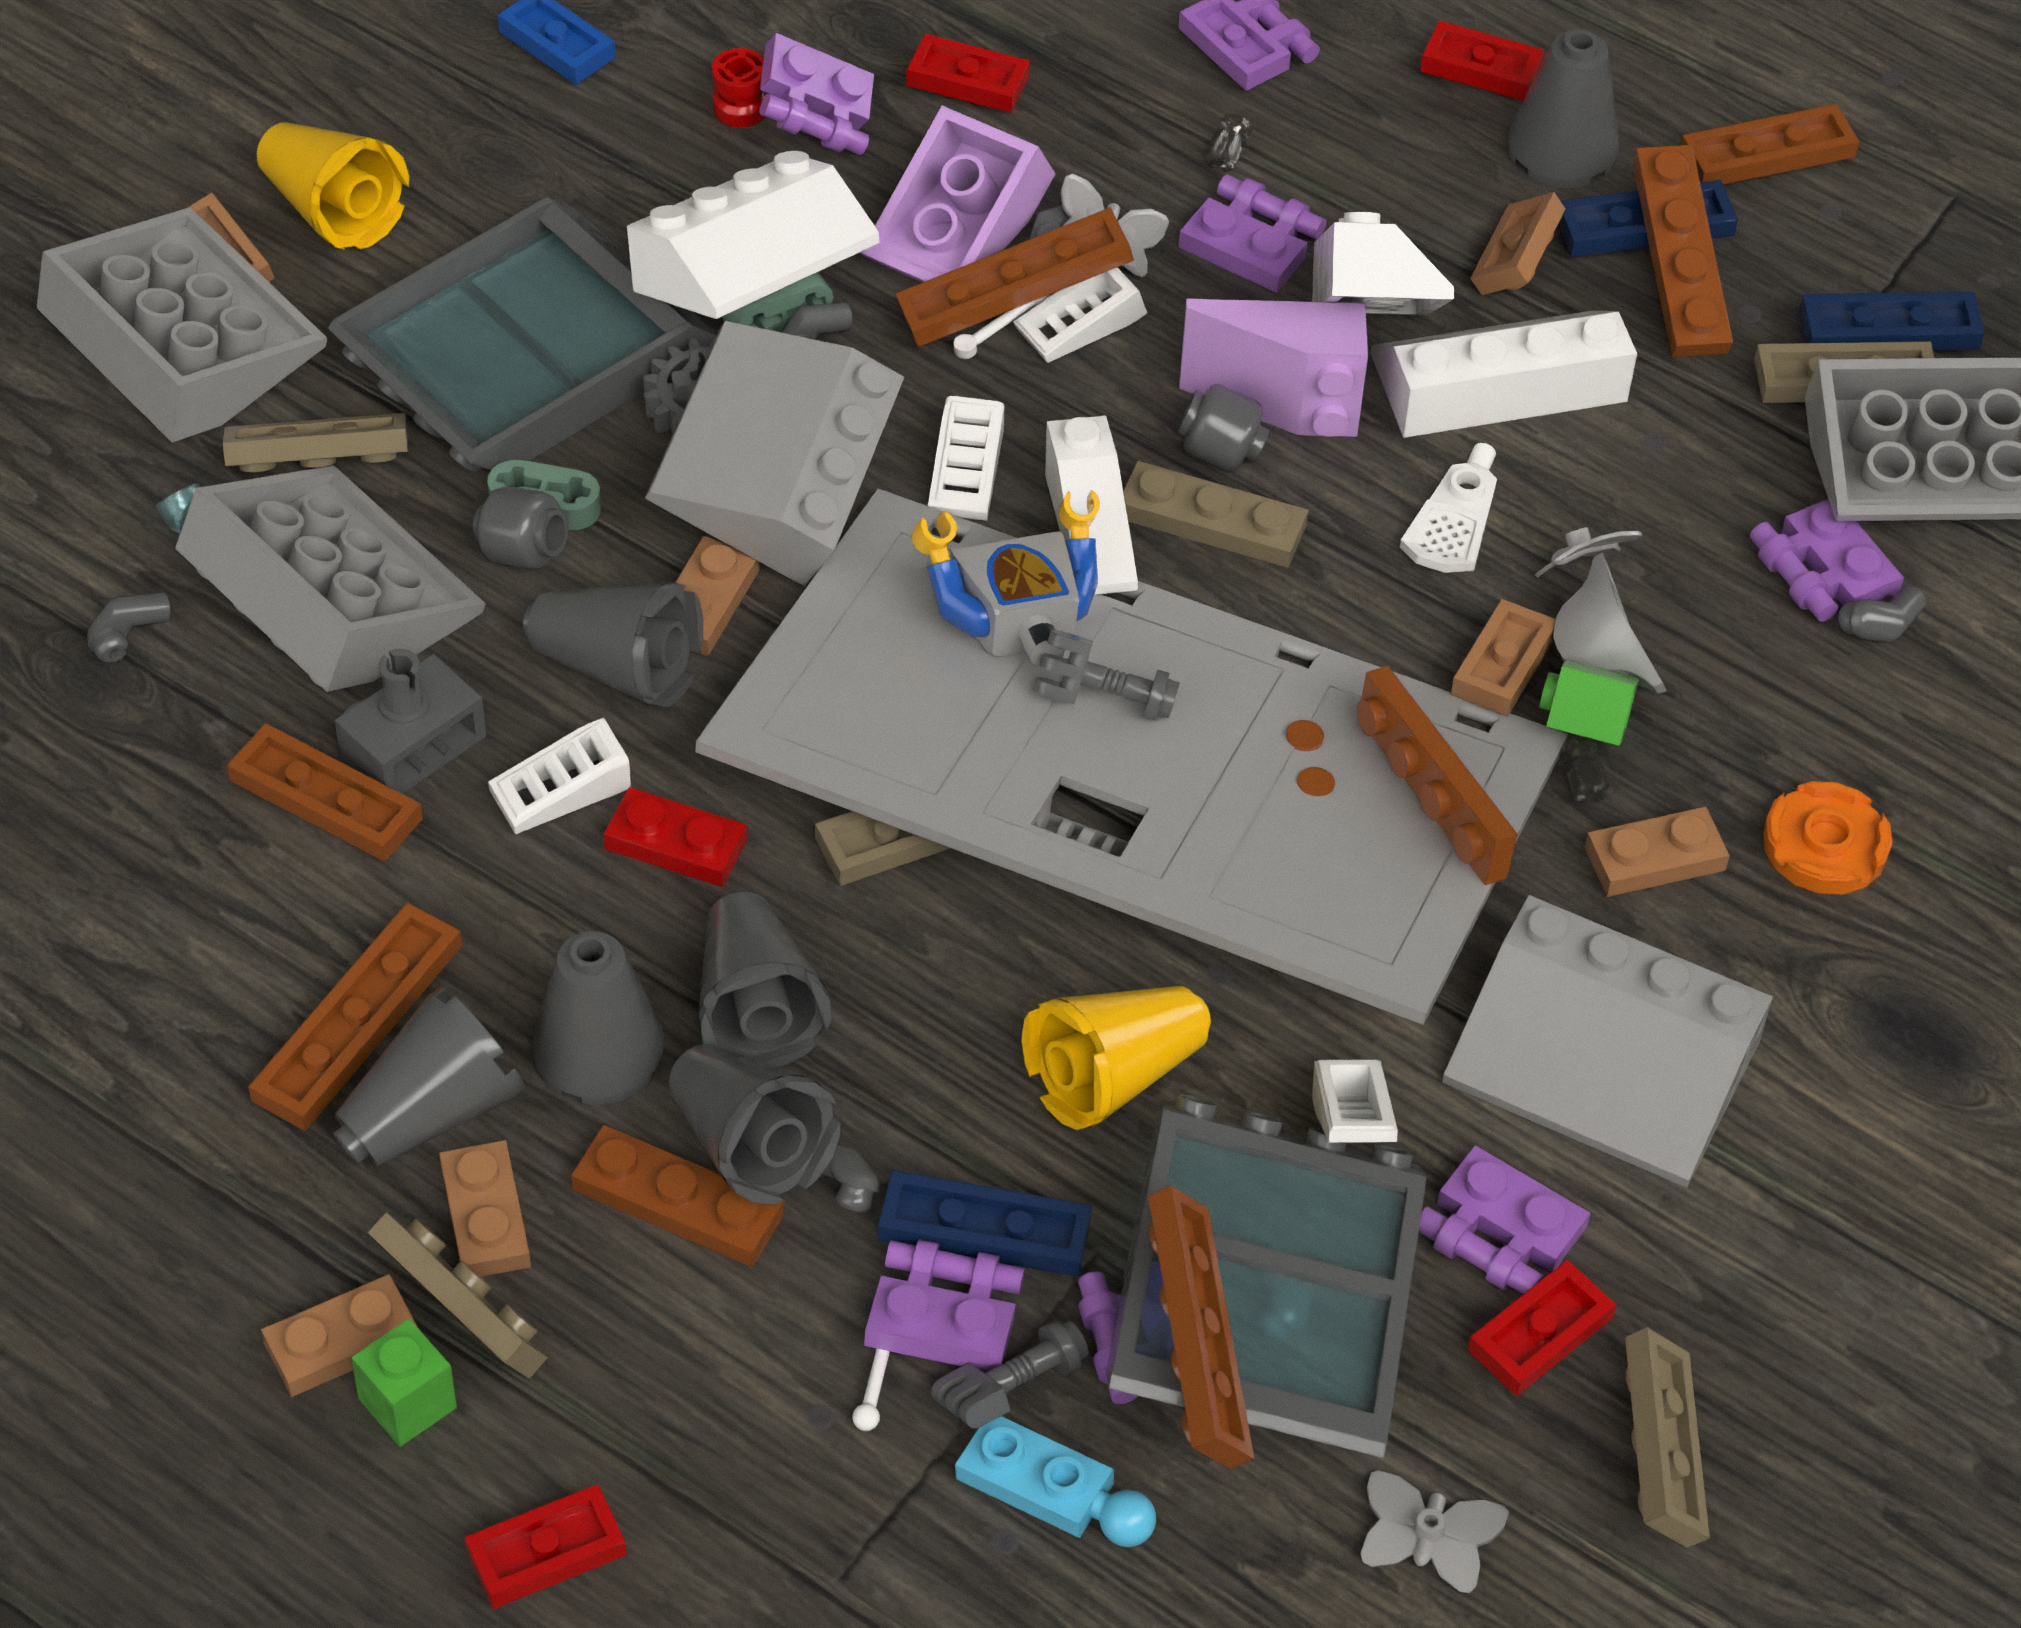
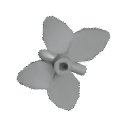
[1060,174,1169,277]
[1534,527,1642,578]
[1360,1470,1509,1593]

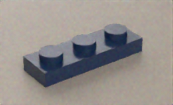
[1558,180,1738,257]
[1799,292,1985,351]
[878,1170,1093,1277]

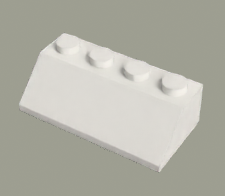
[627,151,880,319]
[1312,212,1454,315]
[1370,311,1637,438]

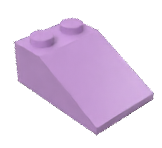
[860,106,1055,283]
[1179,299,1368,437]

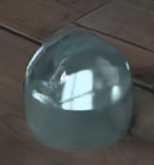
[155,483,200,533]

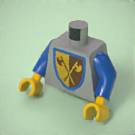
[912,490,1100,667]

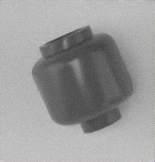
[1176,384,1269,472]
[473,486,568,570]

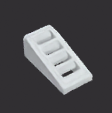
[1013,267,1147,363]
[928,396,1005,521]
[488,718,631,834]
[1312,1060,1398,1143]

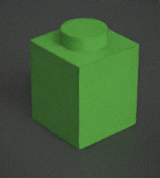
[1539,660,1639,746]
[351,1318,457,1447]

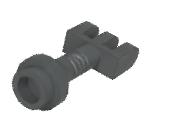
[1033,630,1180,720]
[931,1320,1089,1428]

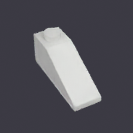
[1045,416,1138,595]

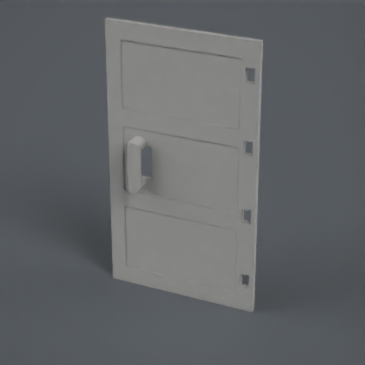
[695,488,1568,1025]

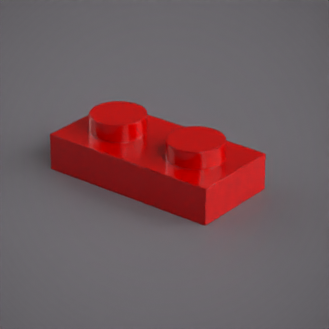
[1420,20,1544,101]
[906,33,1030,113]
[604,787,747,887]
[1467,1260,1617,1397]
[464,1484,627,1610]

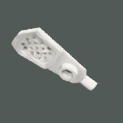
[1400,443,1497,573]

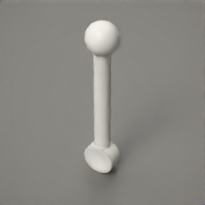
[953,294,1050,359]
[852,1348,890,1431]

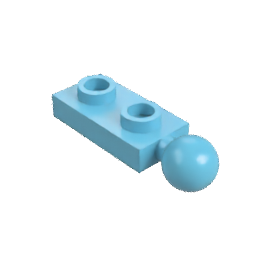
[955,1416,1156,1547]

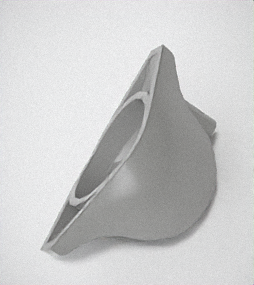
[1554,552,1667,694]

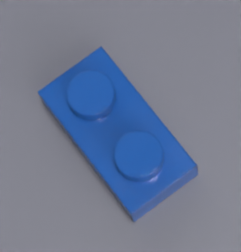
[497,0,616,85]

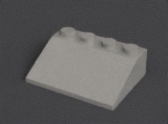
[37,207,327,443]
[645,321,904,587]
[1804,358,2021,521]
[175,466,486,692]
[1442,895,1773,1188]

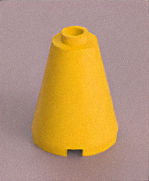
[257,122,409,250]
[1021,986,1211,1130]

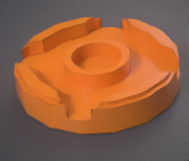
[1763,781,1892,895]

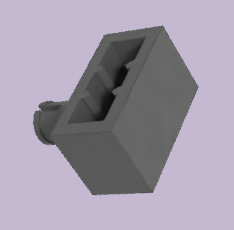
[334,649,486,794]

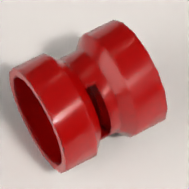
[712,48,768,128]

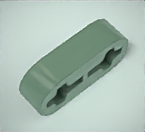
[722,272,834,332]
[487,460,601,530]

